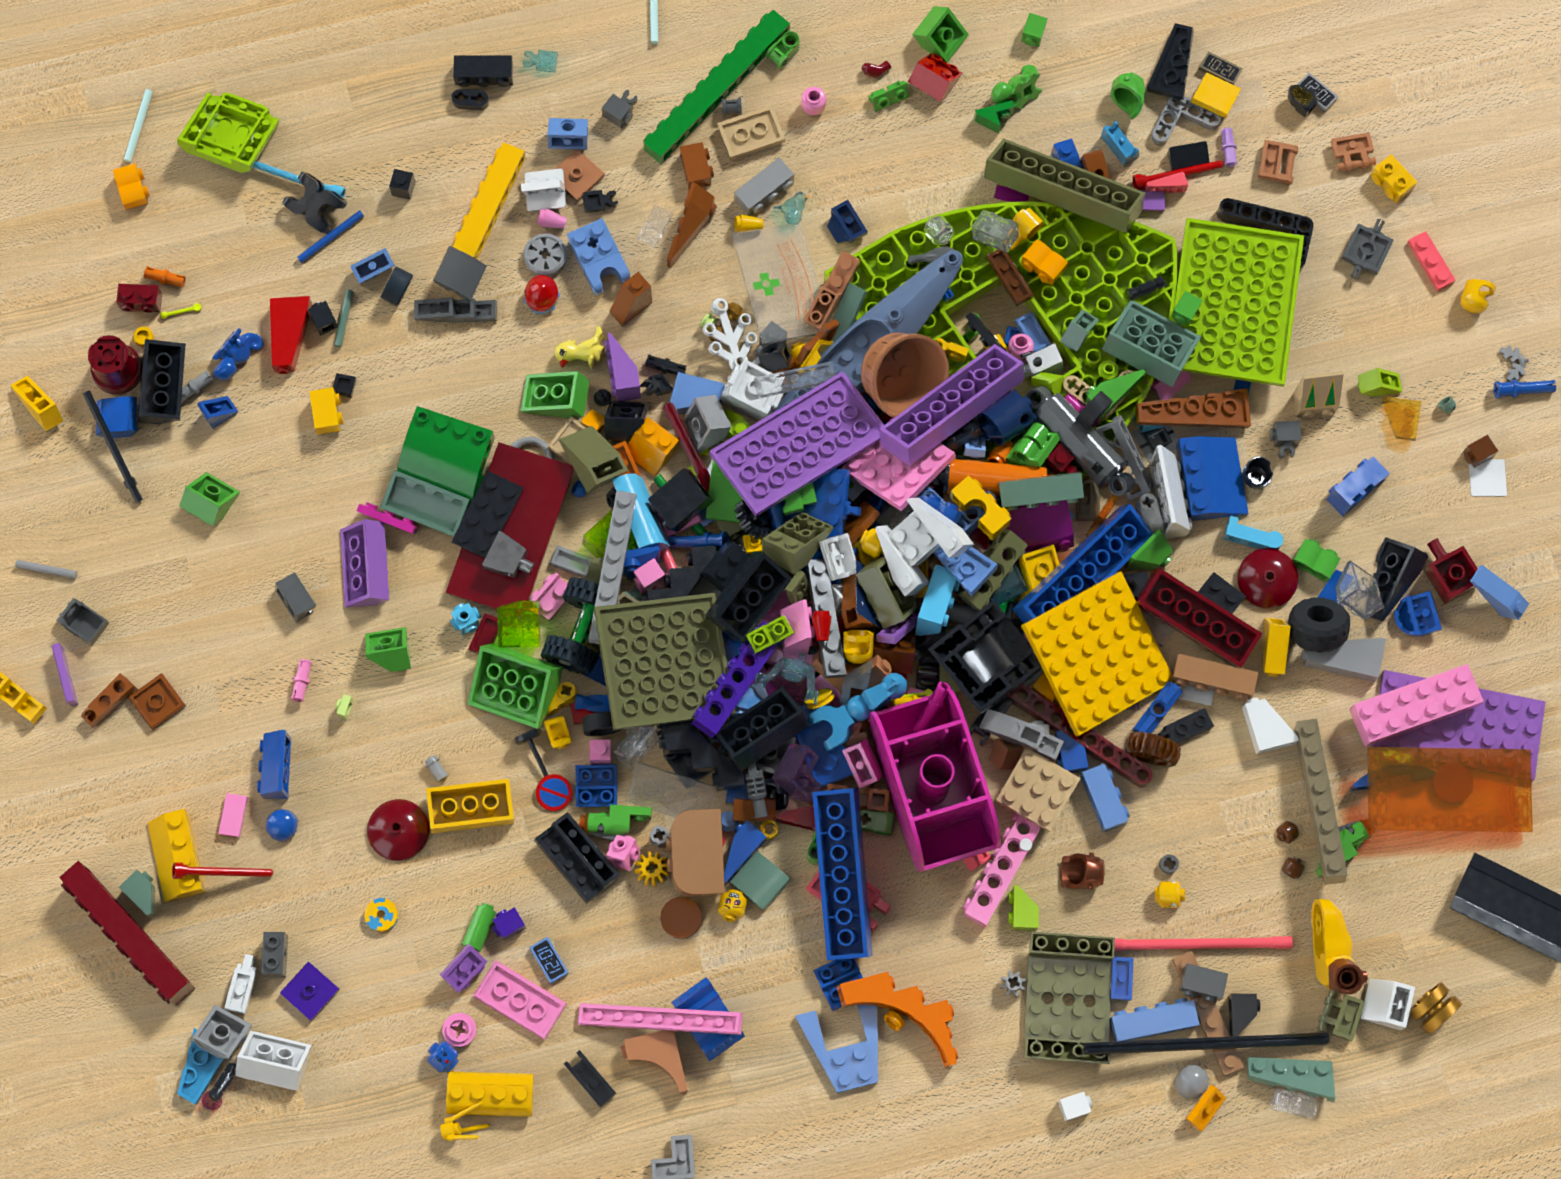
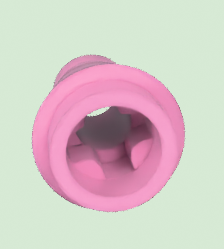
[537,208,567,229]

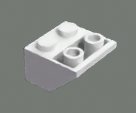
[1360,978,1415,1031]

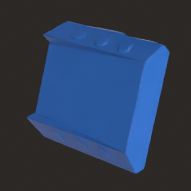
[96,396,139,438]

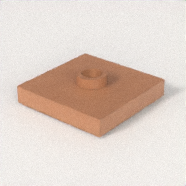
[555,149,605,202]

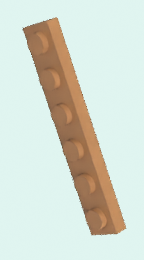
[1172,951,1244,1076]

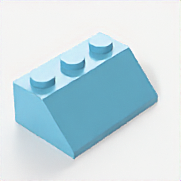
[915,565,960,636]

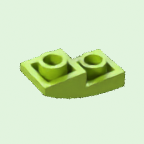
[746,615,795,653]

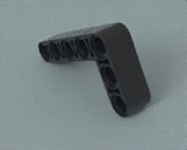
[1217,198,1314,273]

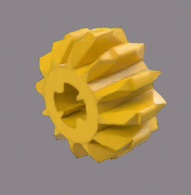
[634,851,669,887]

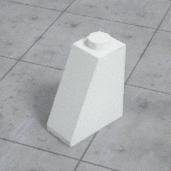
[1242,698,1299,755]

